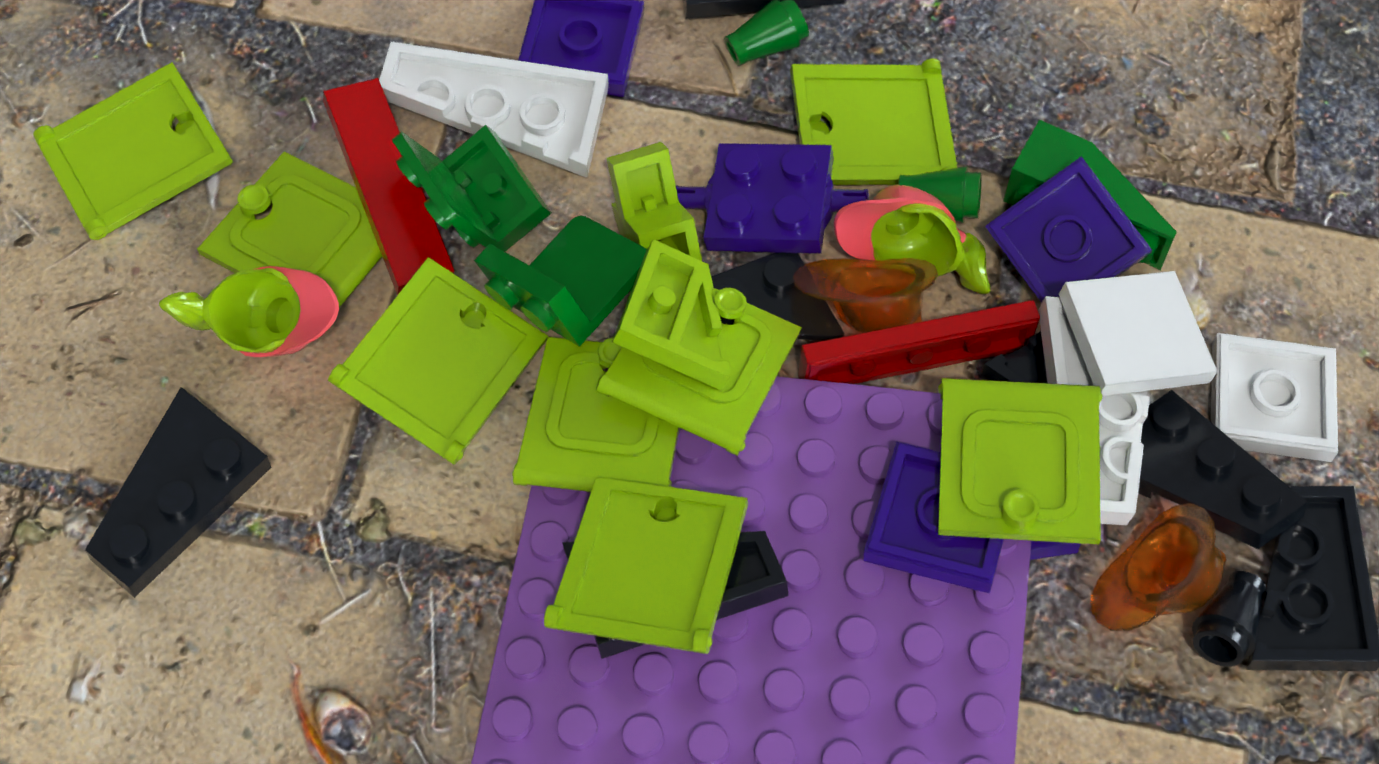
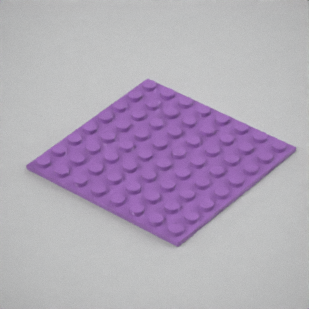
[471,368,1031,764]

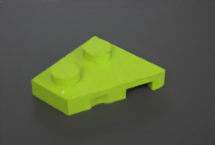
[612,239,732,390]

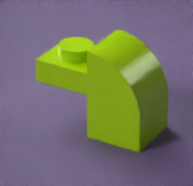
[606,142,702,261]

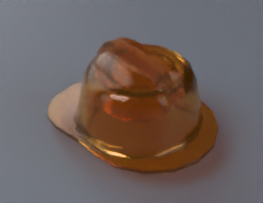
[793,258,938,333]
[1091,503,1227,631]

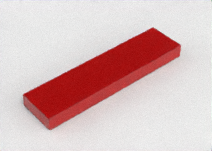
[323,78,455,295]
[798,300,1040,384]

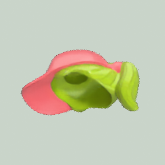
[834,185,990,294]
[159,266,339,357]

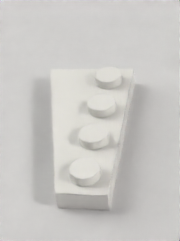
[379,42,608,178]
[1038,296,1150,525]

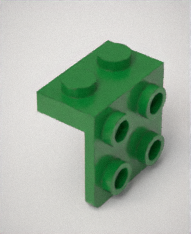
[392,125,551,252]
[474,215,647,347]

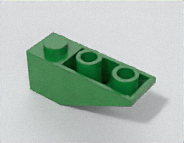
[1003,120,1177,270]

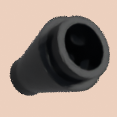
[1192,571,1266,667]

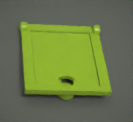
[790,58,958,185]
[33,62,234,240]
[197,151,382,308]
[328,257,548,465]
[597,288,802,456]
[512,337,680,492]
[938,378,1102,544]
[544,476,748,654]

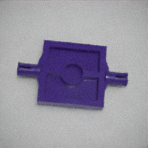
[676,143,869,254]

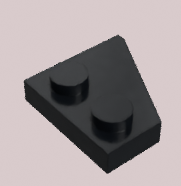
[711,252,844,341]

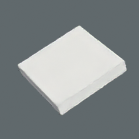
[1058,271,1218,396]
[1211,333,1338,462]

